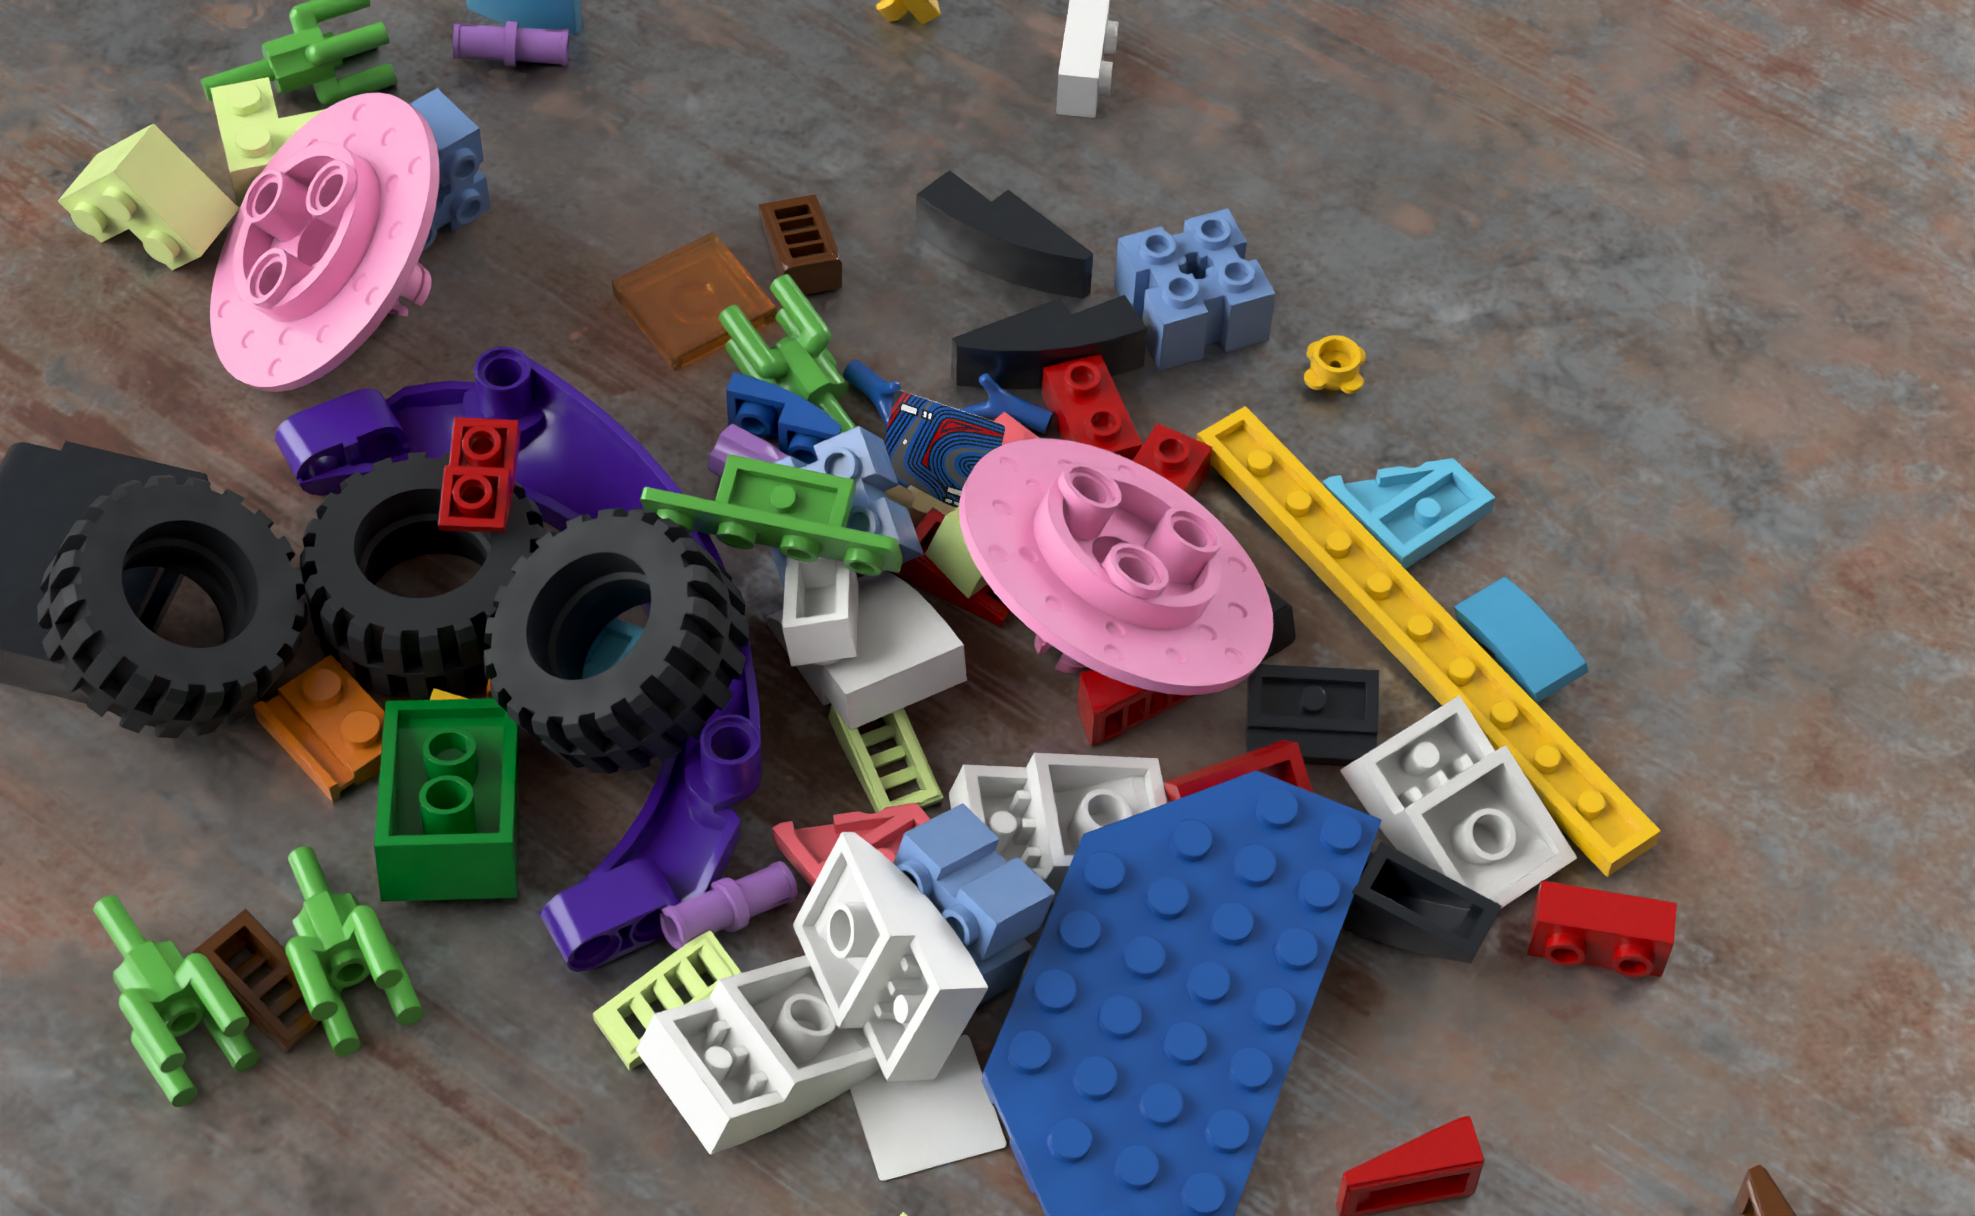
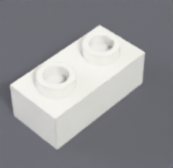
[1056,0,1119,118]
[782,557,859,667]

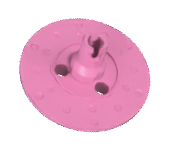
[210,93,440,392]
[959,438,1274,695]

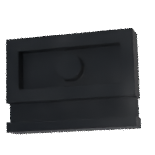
[1245,664,1379,766]

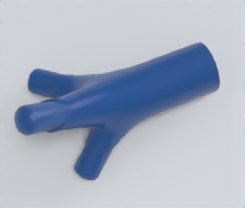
[843,360,901,433]
[960,373,1054,434]

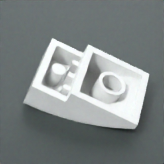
[766,571,967,730]
[1340,695,1577,909]
[949,753,1167,903]
[793,832,988,1082]
[636,955,881,1155]

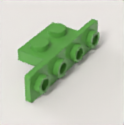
[640,454,903,575]

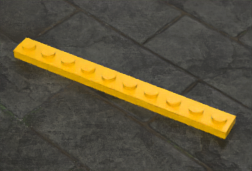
[1197,406,1661,877]

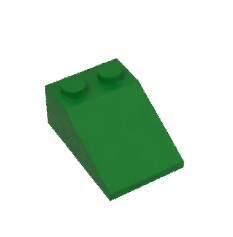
[374,698,519,902]

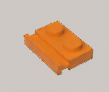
[253,655,385,803]

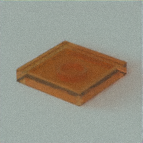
[612,232,777,371]

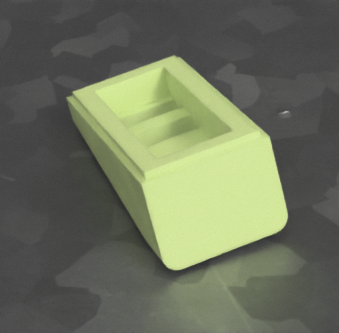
[828,705,943,813]
[593,930,742,1071]

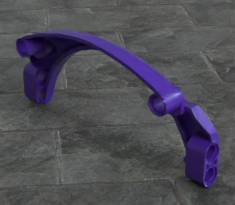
[275,346,762,972]

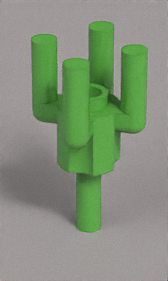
[201,0,397,106]
[718,274,856,433]
[285,846,424,1057]
[93,895,259,1107]

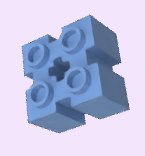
[410,88,491,250]
[1114,208,1275,371]
[769,426,924,588]
[893,803,1055,1005]

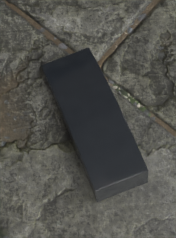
[916,170,1093,299]
[951,295,1147,389]
[1342,842,1502,963]

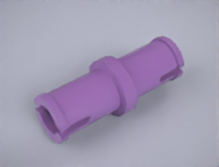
[453,21,569,67]
[660,861,798,949]

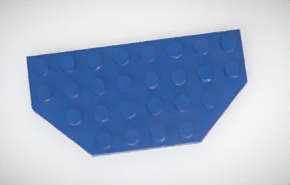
[981,771,1382,1216]

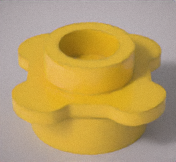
[1304,335,1366,394]

